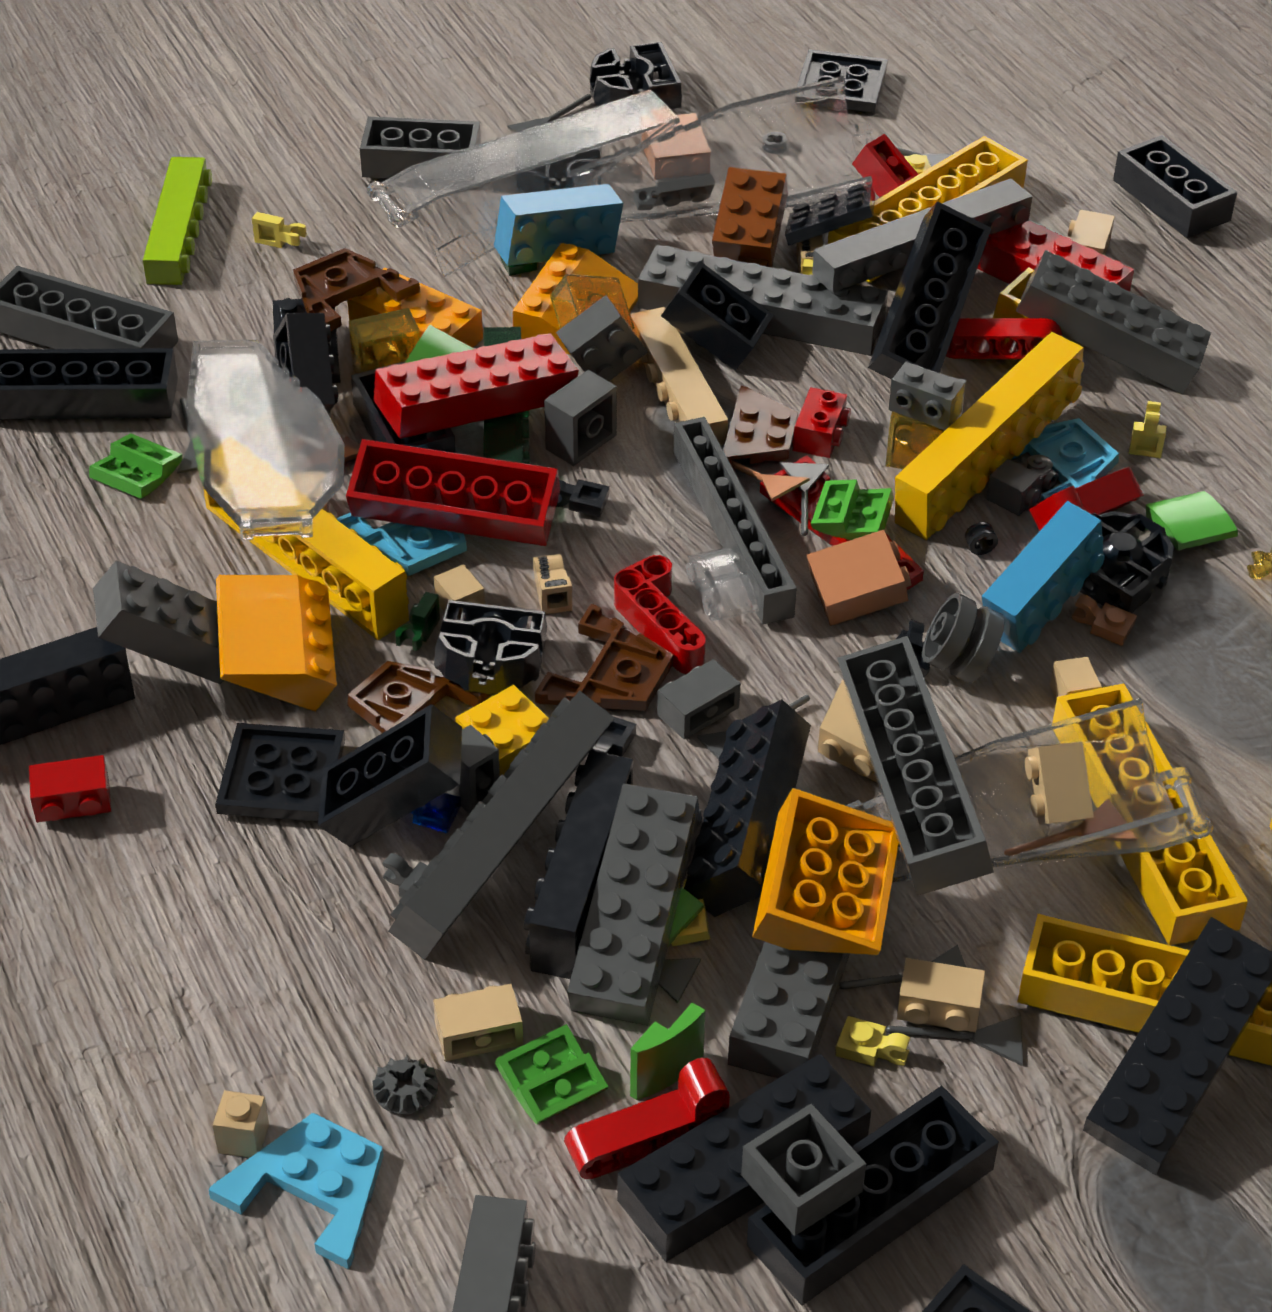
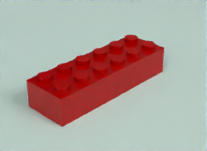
[977,220,1134,292]
[374,333,579,438]
[346,439,560,546]

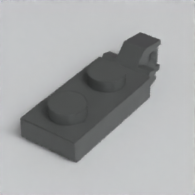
[633,174,715,210]

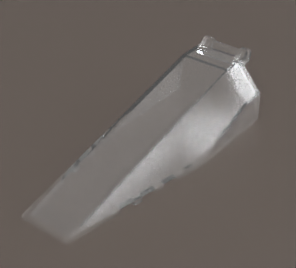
[570,76,873,223]
[367,90,680,277]
[186,340,345,540]
[845,698,1213,884]

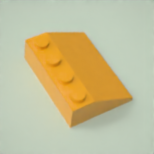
[513,243,638,355]
[216,575,337,712]
[752,788,899,955]

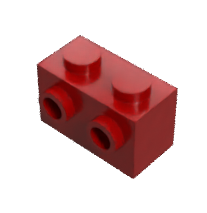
[852,134,919,198]
[793,387,851,458]
[29,755,112,823]

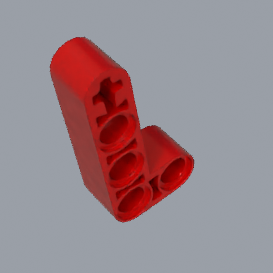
[946,318,1062,359]
[1029,466,1144,531]
[614,555,706,674]
[564,1058,730,1179]

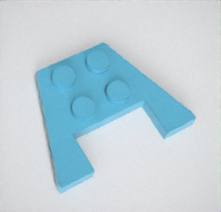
[1011,418,1119,502]
[336,512,467,576]
[208,1113,384,1269]

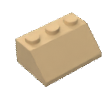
[818,680,878,783]

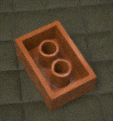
[712,167,788,267]

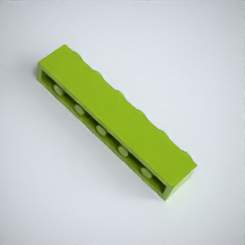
[143,157,212,285]

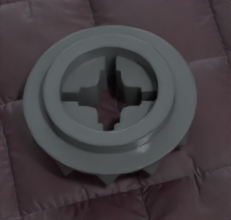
[372,1054,438,1114]

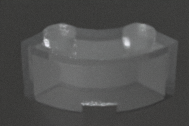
[686,547,759,621]

